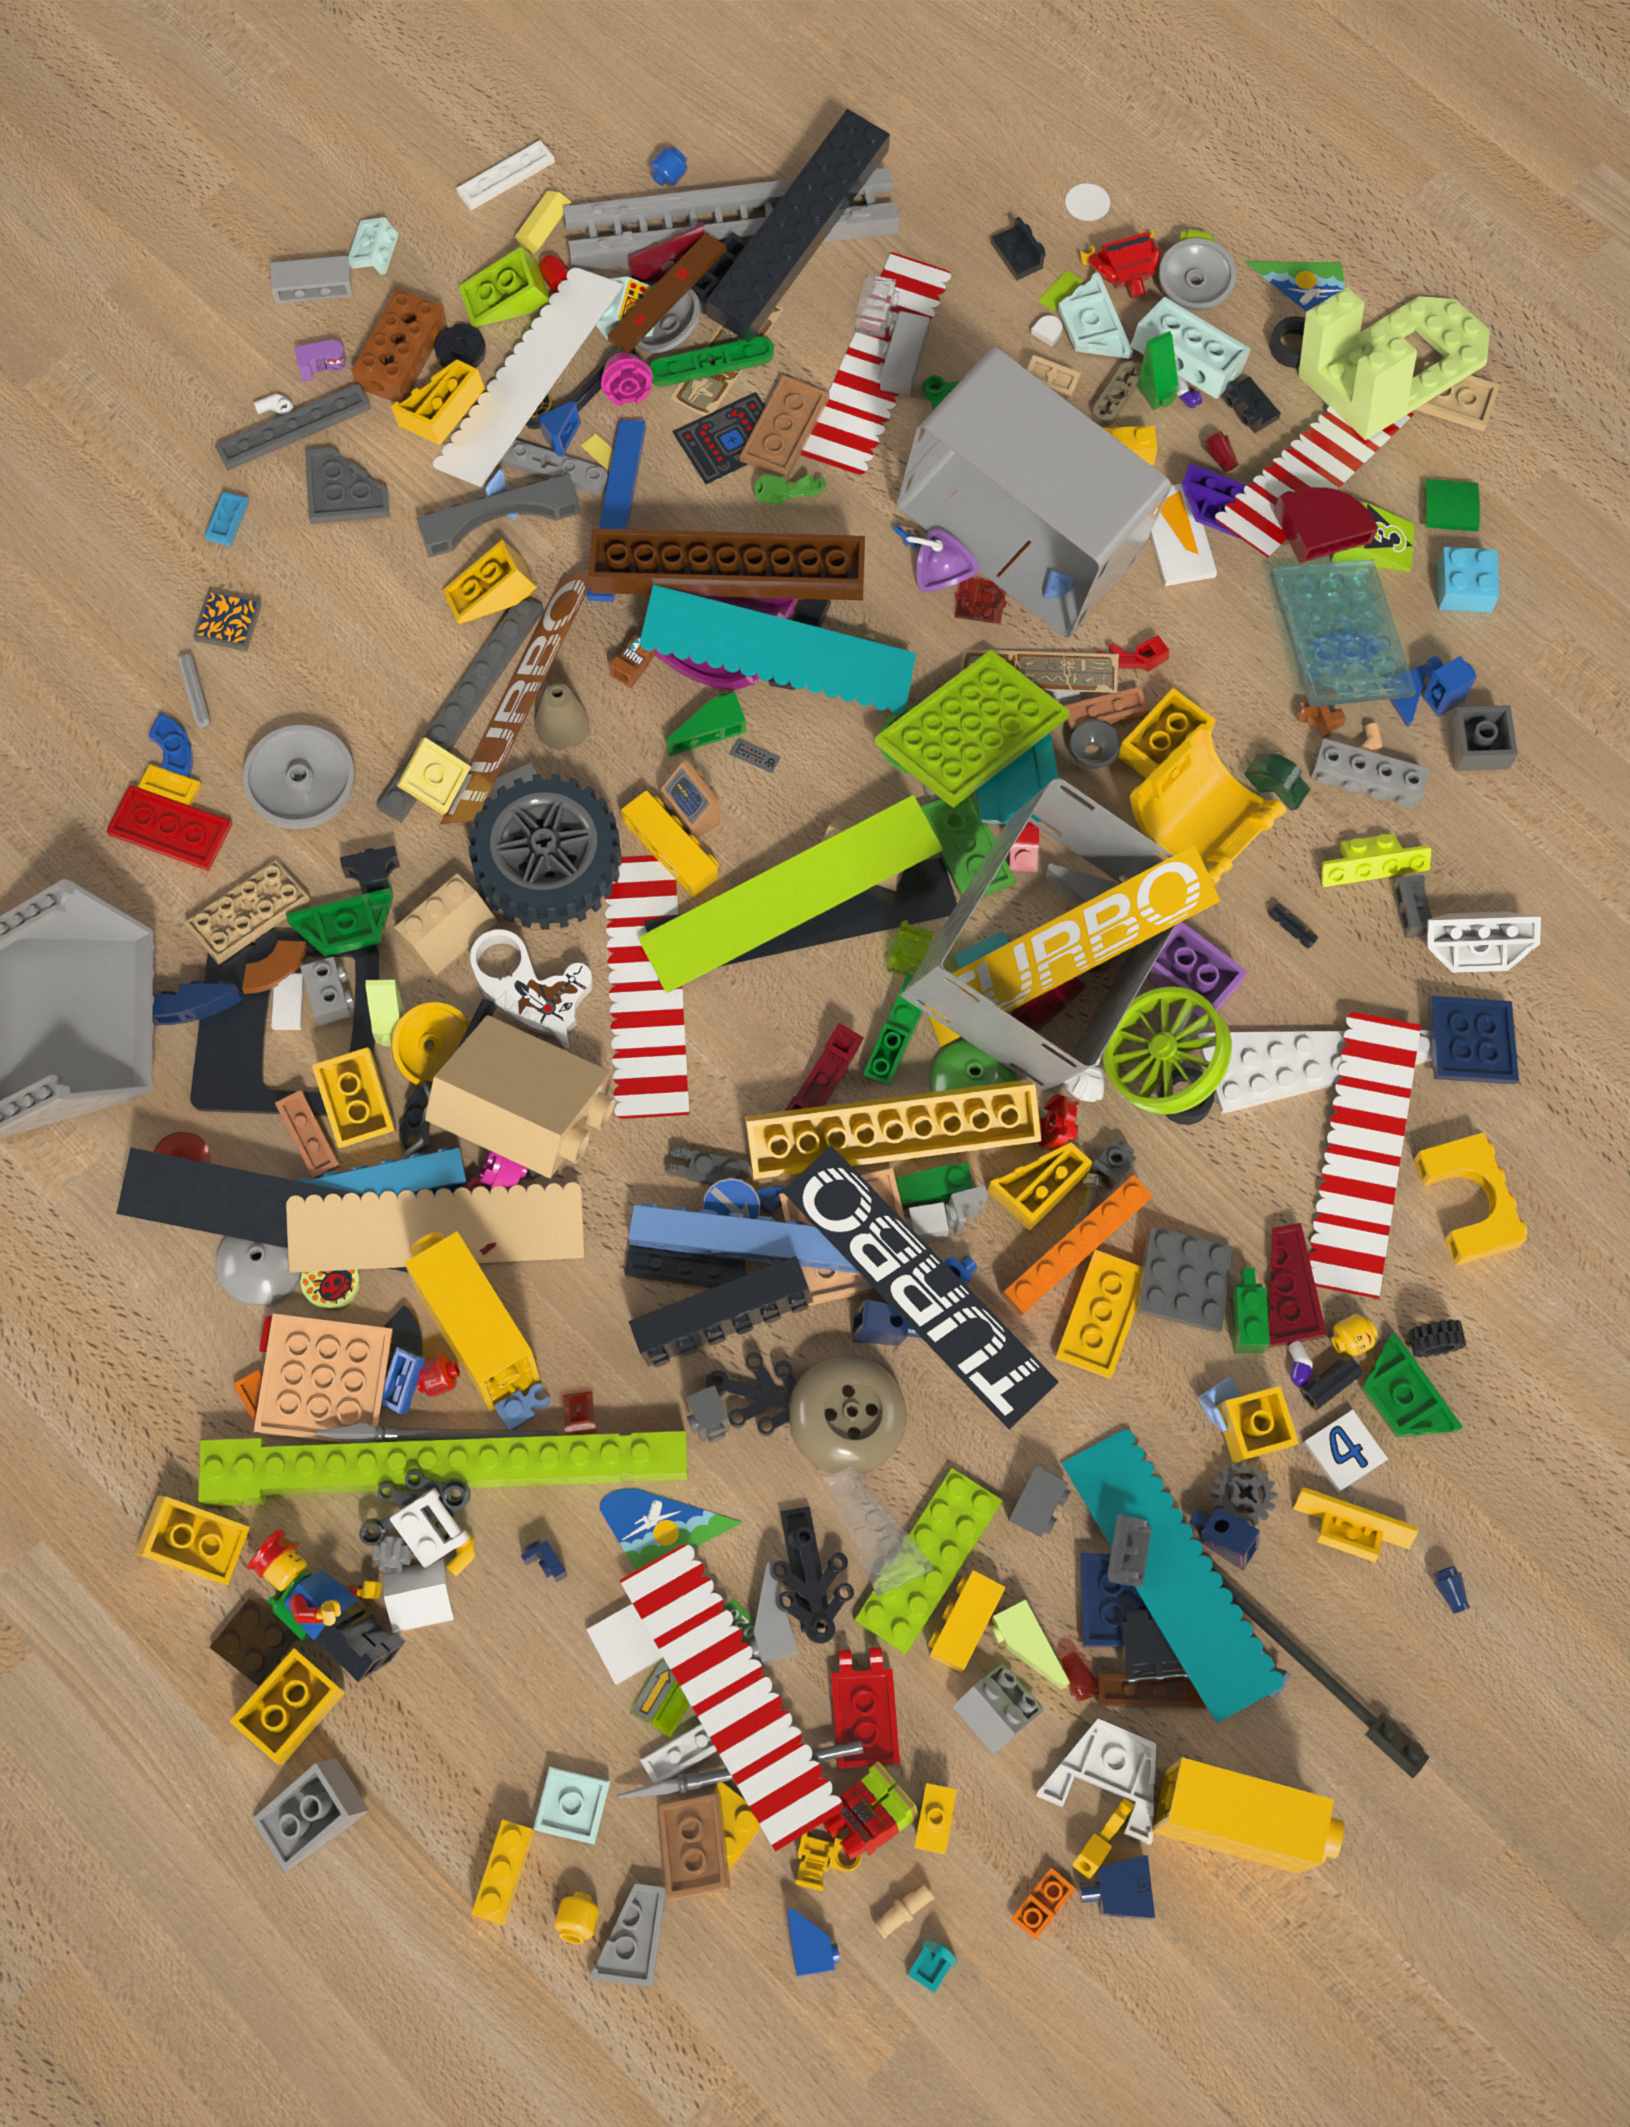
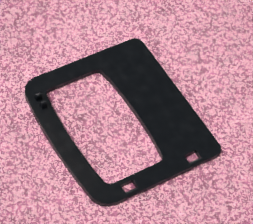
[190,931,380,1116]

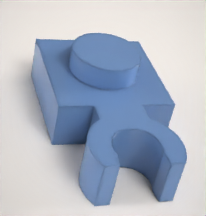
[494,1383,551,1430]

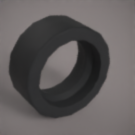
[1270,316,1305,368]
[1159,1067,1215,1125]

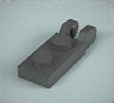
[665,1147,750,1185]

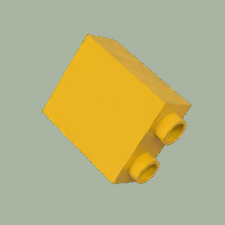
[404,1231,541,1412]
[1152,1757,1345,1873]

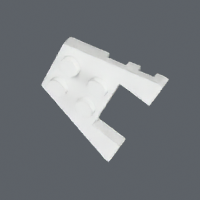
[1036,1719,1156,1845]

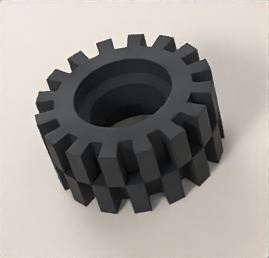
[1408,1319,1467,1357]

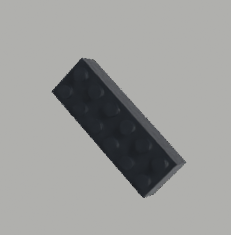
[628,1256,813,1367]

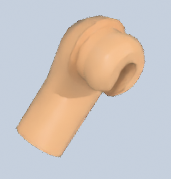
[1357,723,1382,753]

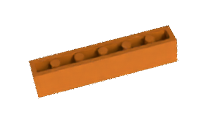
[1001,1175,1153,1316]

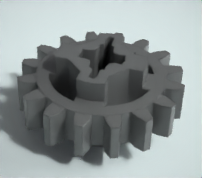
[1210,1461,1278,1527]

